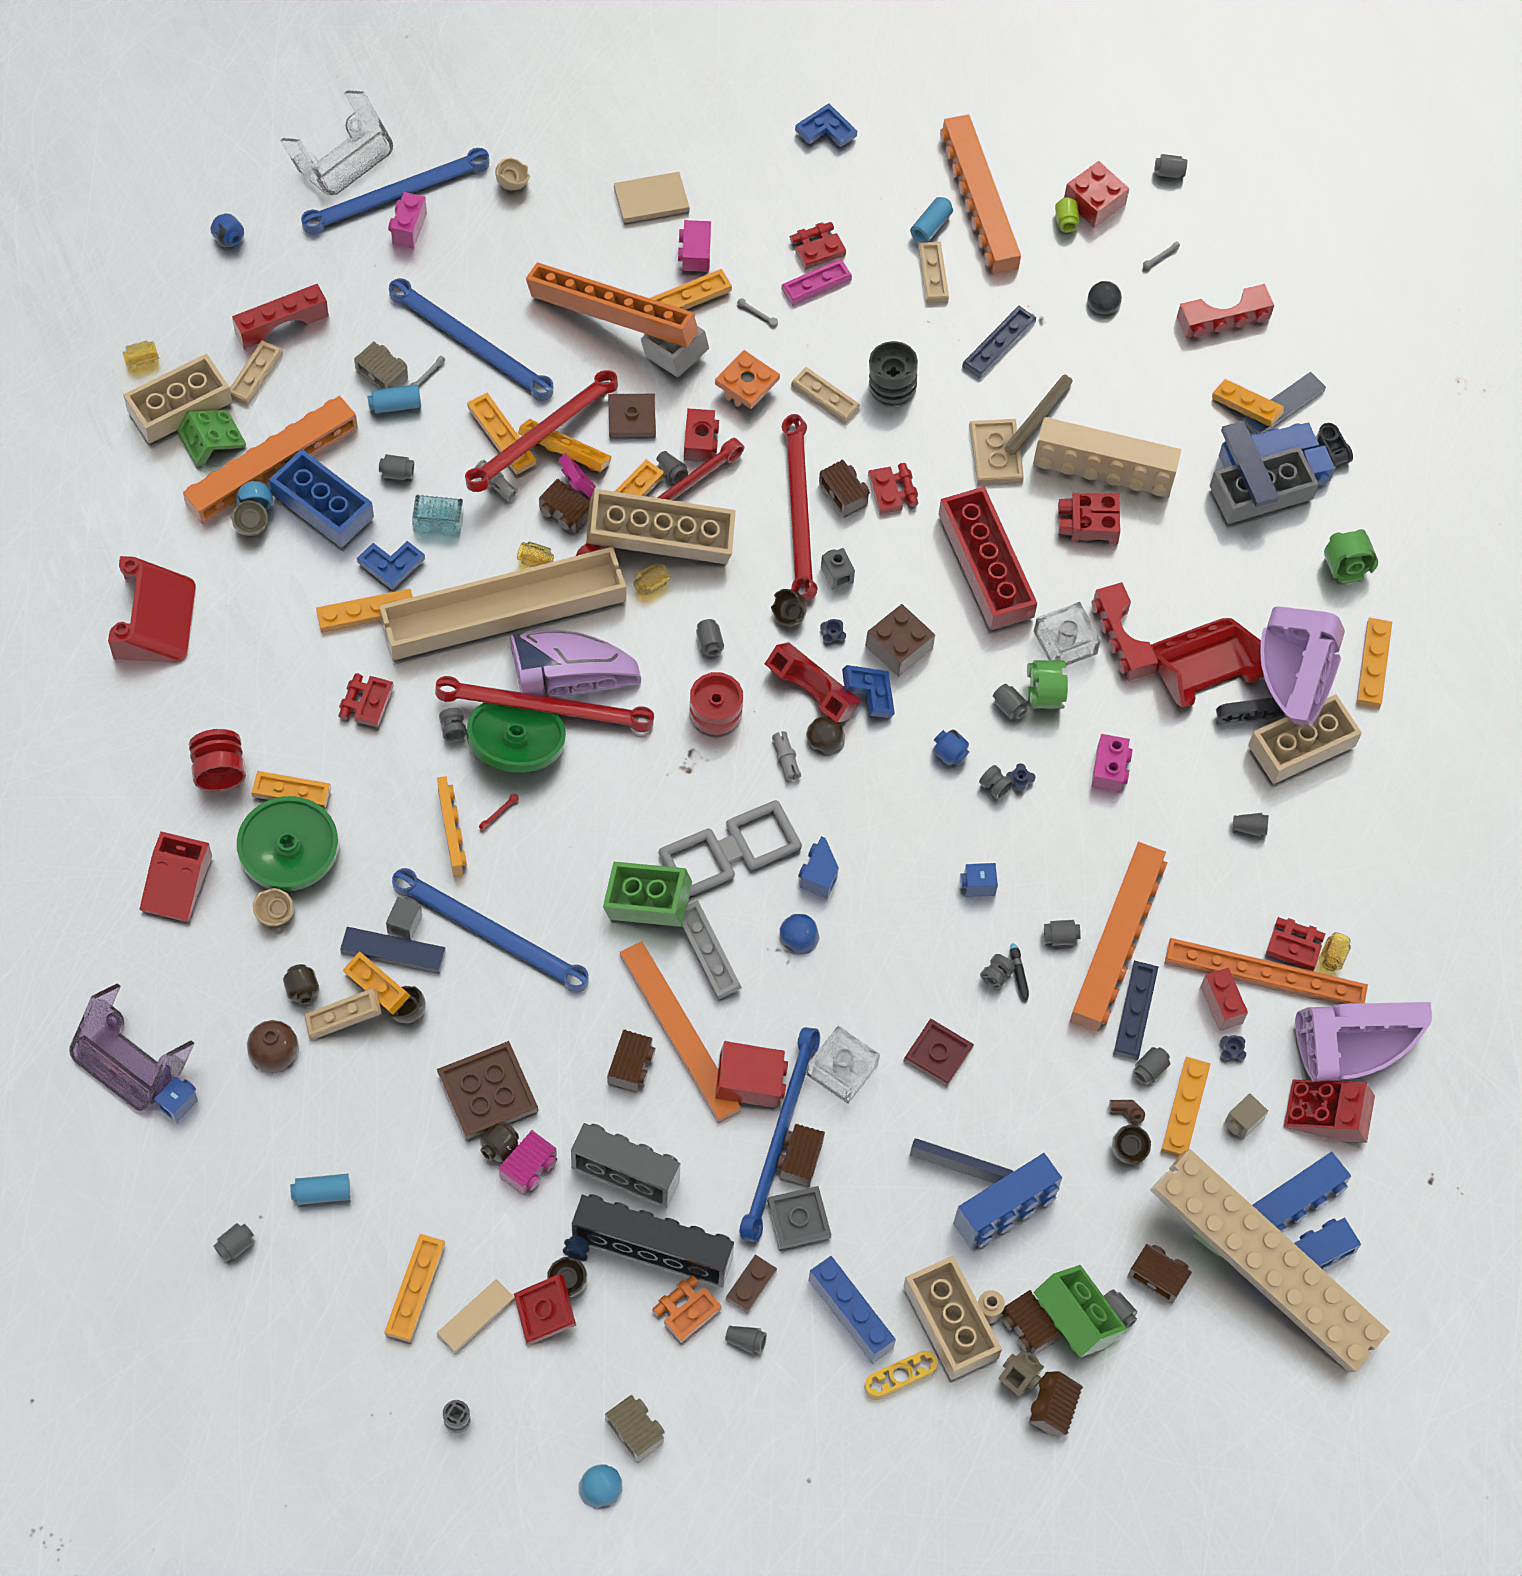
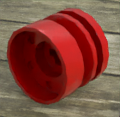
[189,729,246,791]

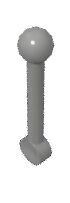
[1143,241,1180,269]
[737,298,778,327]
[410,355,445,387]

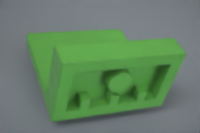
[177,410,246,466]

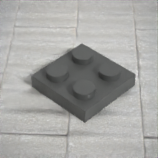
[767,1186,832,1250]

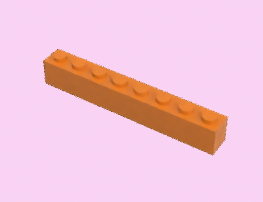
[940,114,1021,274]
[525,262,699,348]
[183,395,358,524]
[1070,841,1168,1032]

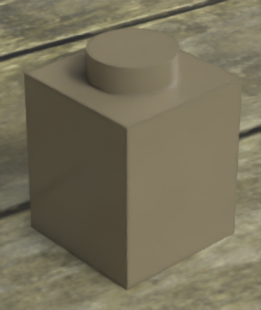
[1225,1093,1269,1139]

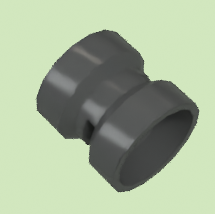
[439,708,467,741]
[979,765,1014,799]
[980,954,1015,989]
[443,1400,471,1434]

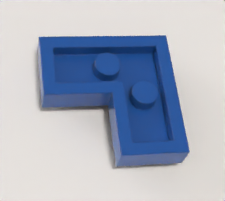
[795,103,858,147]
[357,541,425,590]
[842,665,895,718]

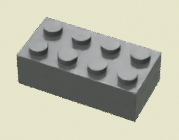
[1210,446,1319,524]
[571,1123,681,1208]

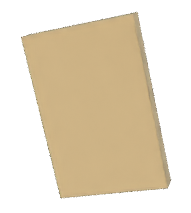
[614,172,690,223]
[969,419,1024,484]

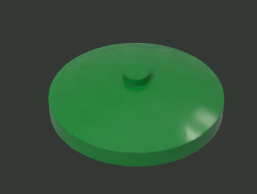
[466,703,566,772]
[237,796,339,891]

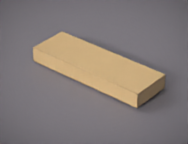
[918,242,949,303]
[230,341,283,405]
[791,367,860,423]
[304,988,382,1040]
[437,1279,515,1354]

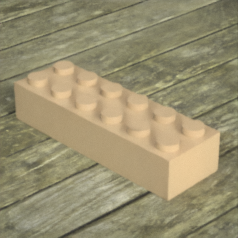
[1033,417,1182,497]
[586,489,736,564]

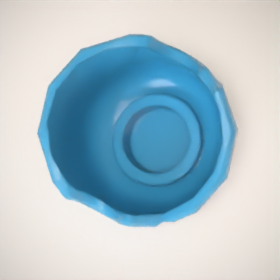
[236,481,273,509]
[579,1464,622,1509]

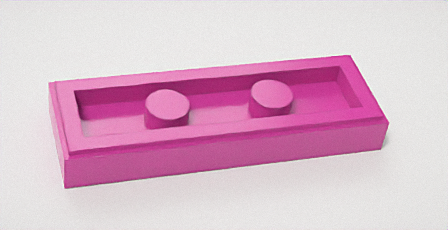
[781,259,852,306]

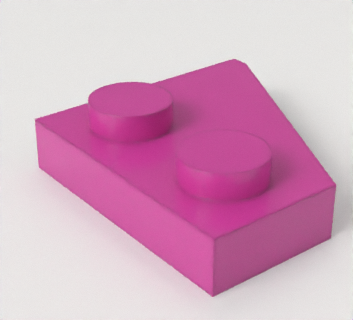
[558,453,596,498]

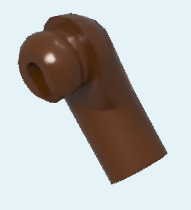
[1109,1100,1145,1123]

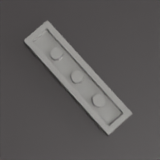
[682,900,742,1000]

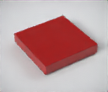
[514,1274,576,1345]

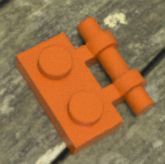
[652,1275,722,1343]

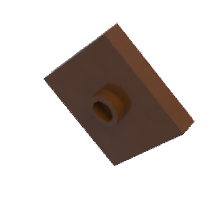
[608,393,656,438]

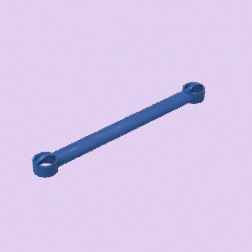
[301,147,490,235]
[388,278,554,401]
[392,868,589,993]
[739,1027,820,1242]

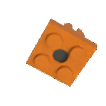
[715,350,780,409]

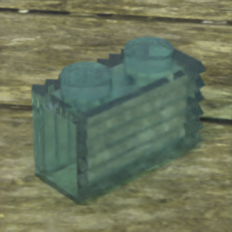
[412,494,464,536]

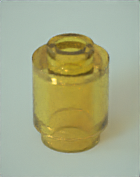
[122,340,159,369]
[517,541,554,567]
[633,563,670,595]
[1319,932,1351,971]

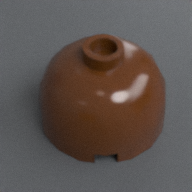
[246,1020,299,1074]

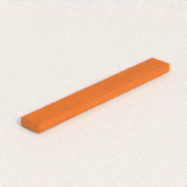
[1164,938,1368,1004]
[620,941,741,1123]

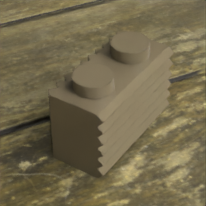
[354,341,408,389]
[605,1395,665,1462]

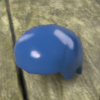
[779,914,820,954]

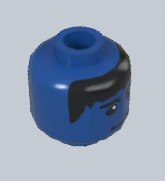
[210,213,244,248]
[933,729,970,766]

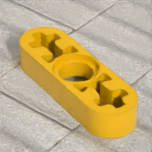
[864,1351,937,1400]

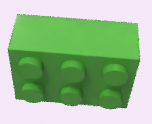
[603,861,692,927]
[1033,1265,1128,1358]

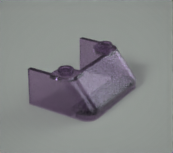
[69,983,195,1111]

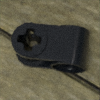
[1316,422,1353,467]

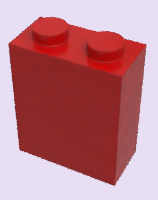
[715,1041,788,1108]

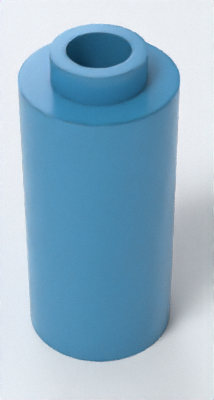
[910,197,953,243]
[367,384,421,414]
[290,1173,351,1205]

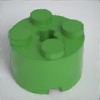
[1324,529,1379,583]
[1026,660,1068,709]

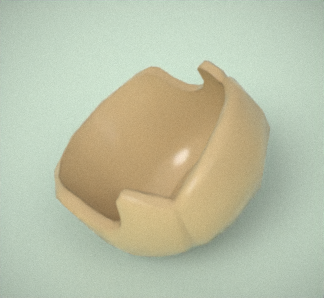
[495,157,531,191]
[253,888,294,927]

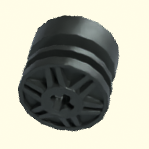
[869,341,918,404]

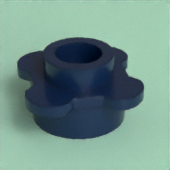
[820,619,846,643]
[1006,763,1036,791]
[1220,1035,1247,1060]
[562,1236,589,1261]

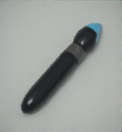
[1010,943,1029,1001]

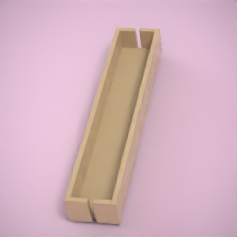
[379,547,627,661]
[1150,1149,1390,1372]

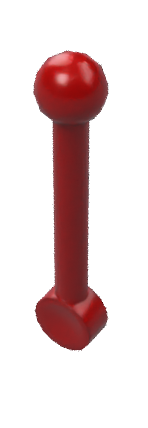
[479,794,519,831]

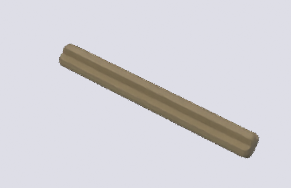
[1004,374,1073,455]

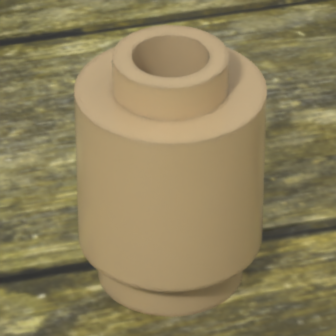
[978,1290,1005,1324]

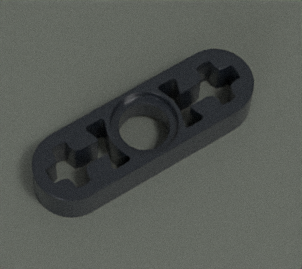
[1216,698,1284,724]

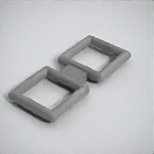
[658,800,802,897]

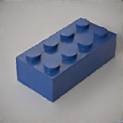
[269,449,374,548]
[953,1153,1063,1249]

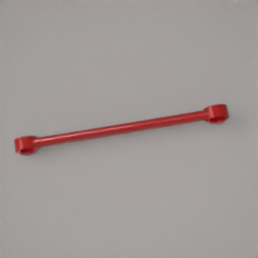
[465,370,618,492]
[781,414,818,602]
[576,437,745,556]
[435,676,655,732]

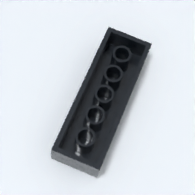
[571,1194,734,1287]

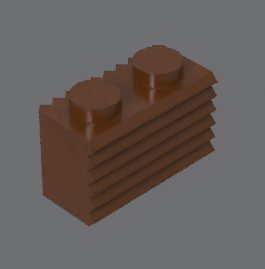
[819,459,870,516]
[539,479,590,533]
[607,1029,656,1092]
[777,1124,825,1187]
[1128,1244,1192,1304]
[1002,1290,1061,1356]
[1029,1371,1083,1436]

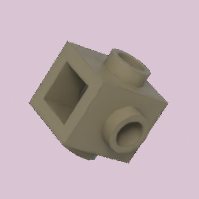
[998,1350,1044,1396]

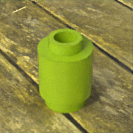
[1055,197,1080,233]

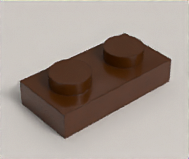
[726,1254,777,1314]

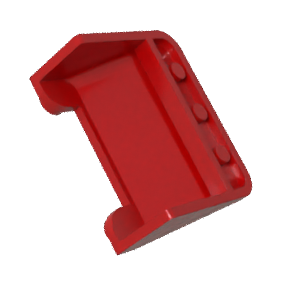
[108,556,196,663]
[1151,618,1264,707]

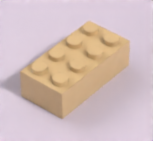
[123,353,232,444]
[1248,694,1362,784]
[903,1256,1002,1381]

